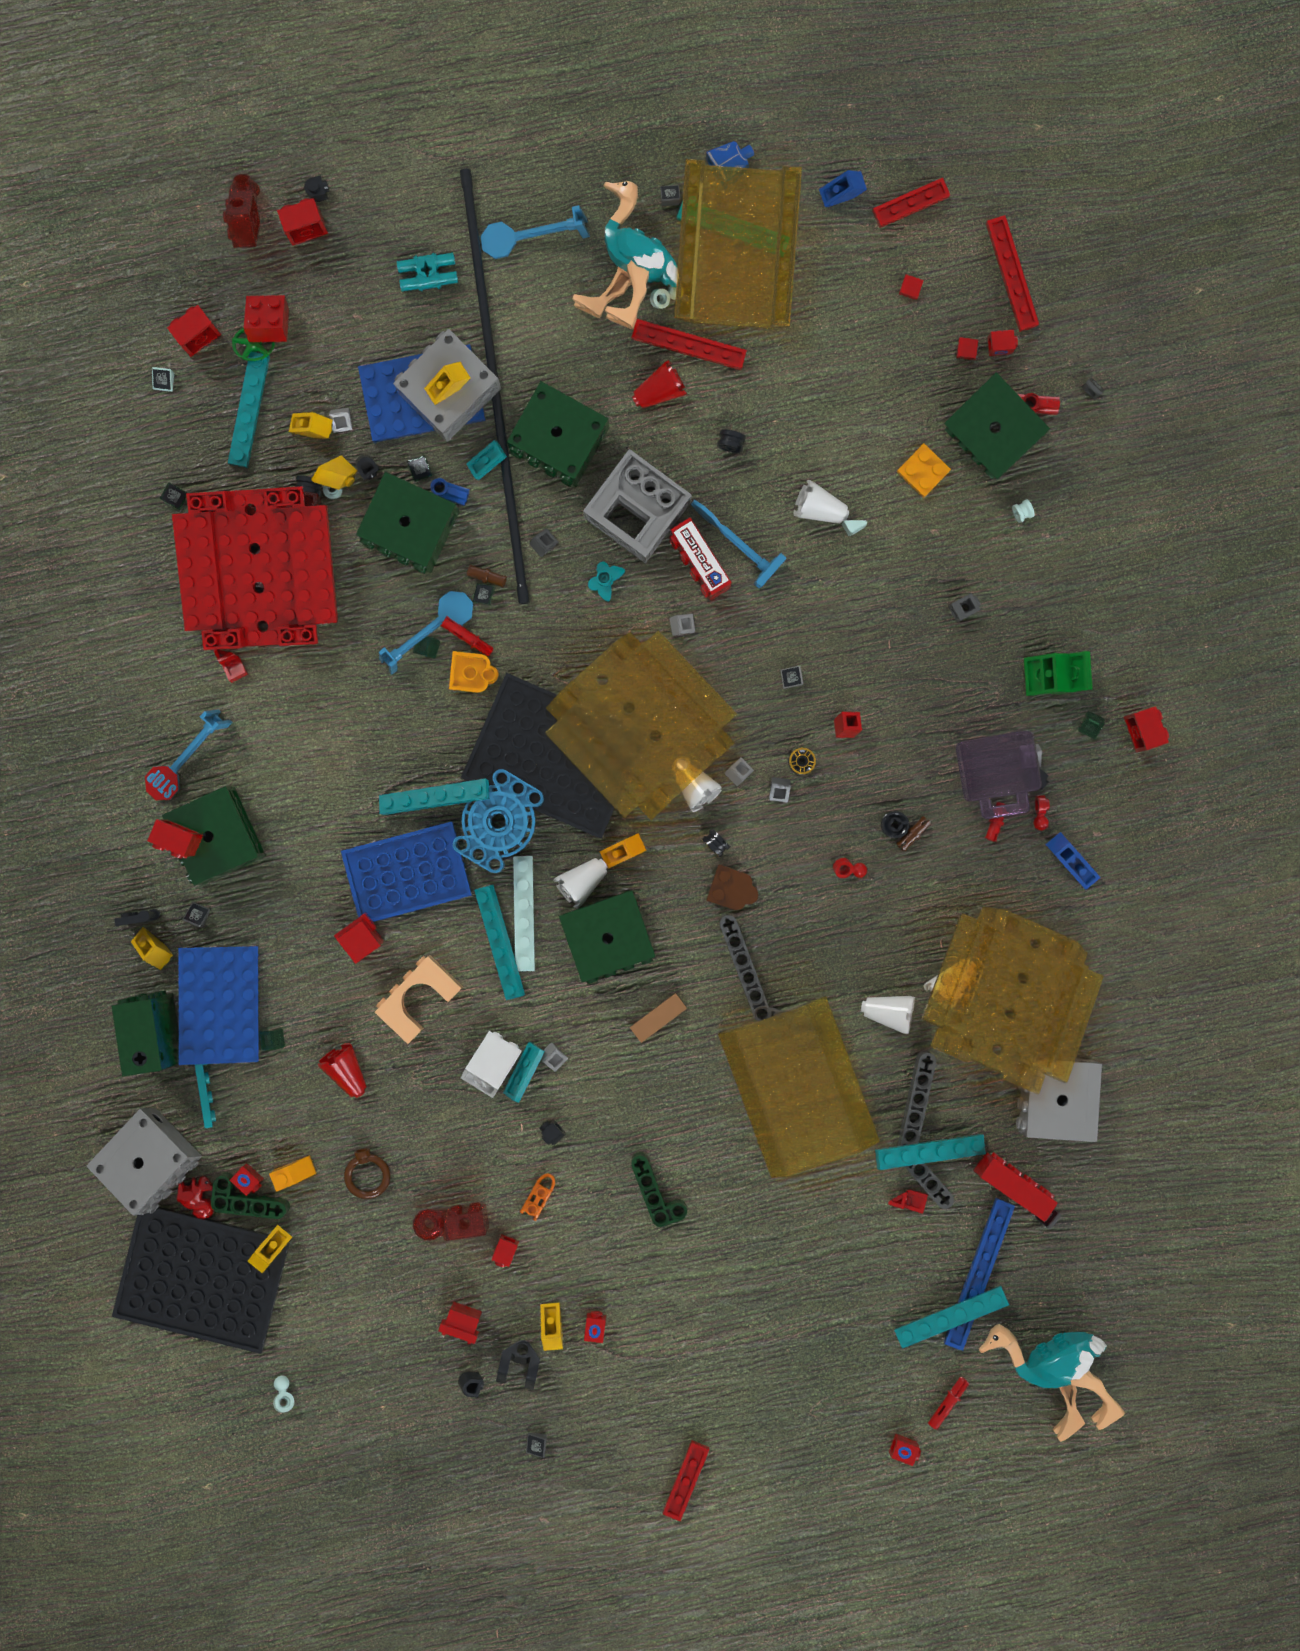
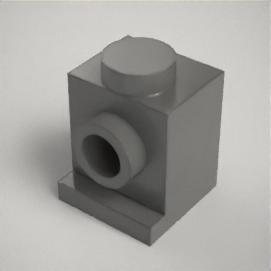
[948,593,981,623]

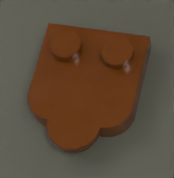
[706,864,758,910]

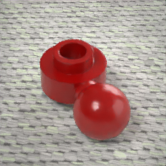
[1033,795,1050,831]
[833,858,867,878]

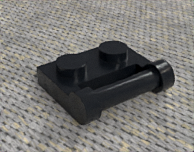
[114,909,160,926]

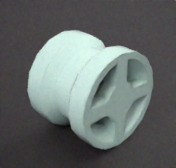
[1012,499,1035,523]

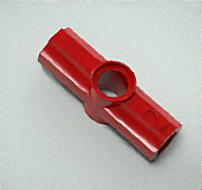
[1018,393,1060,415]

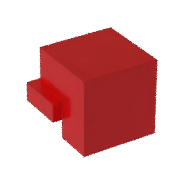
[334,912,384,964]
[438,1301,482,1345]

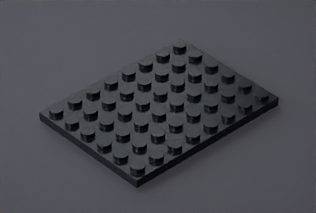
[461,673,647,839]
[112,1207,291,1354]

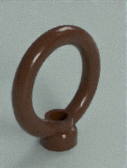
[344,1148,390,1199]

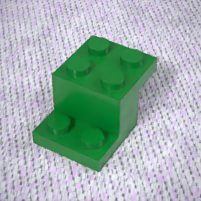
[1024,651,1093,696]

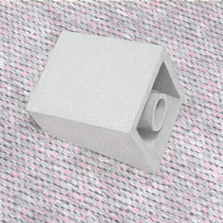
[461,1031,522,1098]

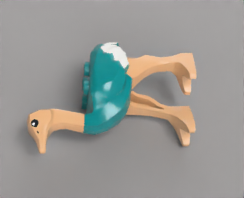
[572,181,679,330]
[979,1324,1125,1442]

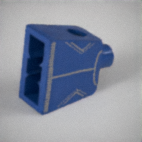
[706,141,754,190]

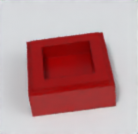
[899,274,924,300]
[956,337,978,360]

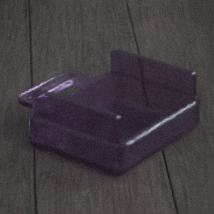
[956,730,1042,819]

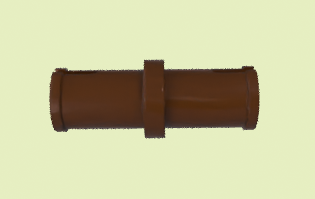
[467,565,507,588]
[896,816,931,852]

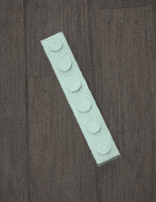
[513,856,535,971]

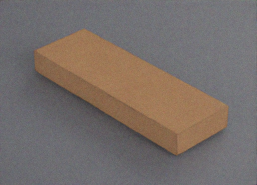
[630,993,687,1043]

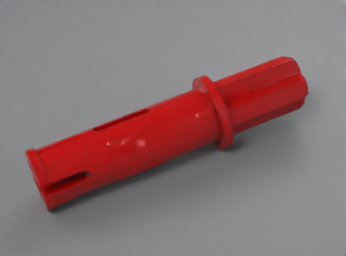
[440,616,494,656]
[928,1377,969,1430]

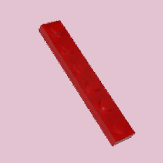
[986,215,1039,332]
[631,319,747,370]

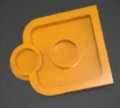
[449,651,499,693]

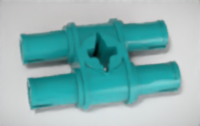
[397,252,458,292]

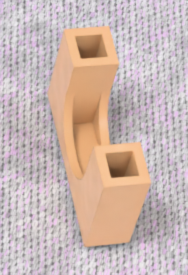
[375,955,463,1044]

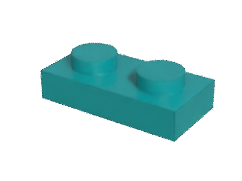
[466,440,507,480]

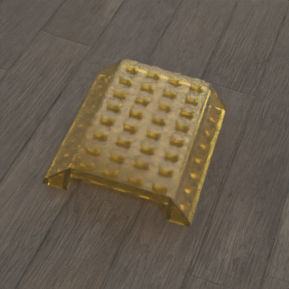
[674,159,802,329]
[718,996,880,1178]

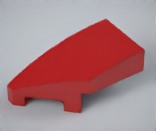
[213,649,248,683]
[888,1189,928,1214]

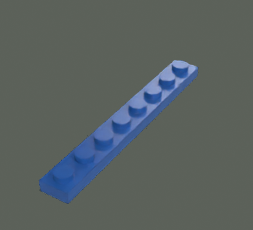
[944,1198,1015,1351]

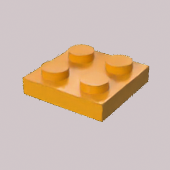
[897,443,951,498]

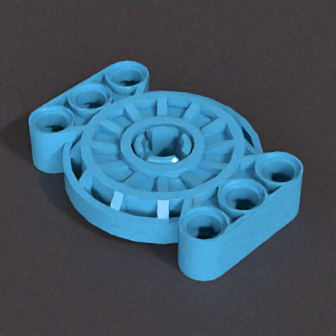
[453,769,544,873]

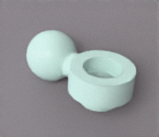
[650,285,683,309]
[273,1376,294,1413]

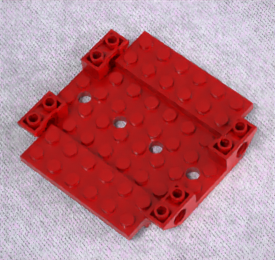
[172,486,338,650]

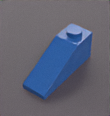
[1046,832,1101,890]

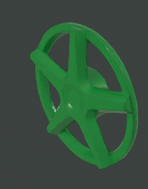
[232,327,275,361]

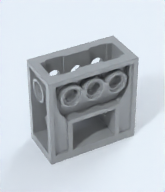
[583,449,692,564]

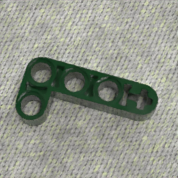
[631,1152,687,1227]
[211,1172,290,1219]

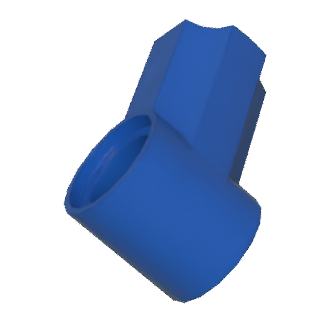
[431,478,470,506]

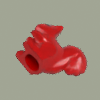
[177,1176,214,1219]

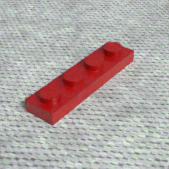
[872,177,950,228]
[662,1440,710,1522]

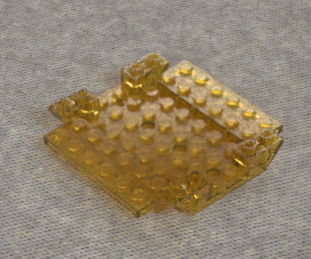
[545,631,737,820]
[921,907,1104,1094]

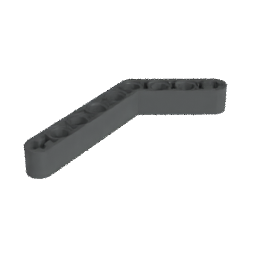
[719,915,827,1039]
[897,1051,954,1209]

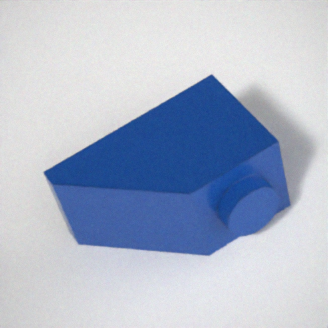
[819,170,867,207]

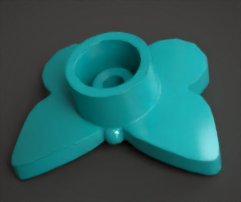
[588,561,625,602]

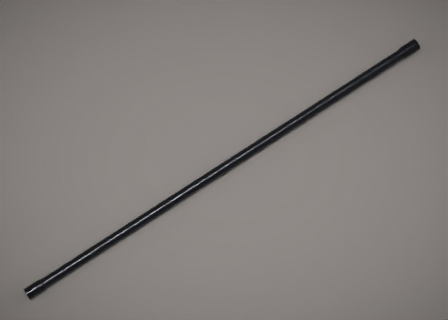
[460,168,530,605]

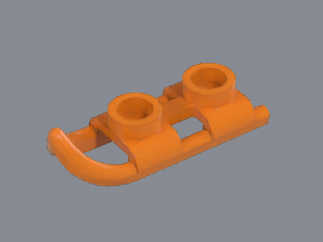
[520,1173,555,1221]

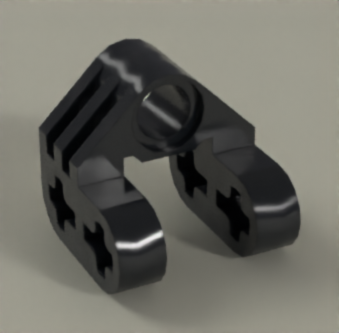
[496,1340,540,1390]

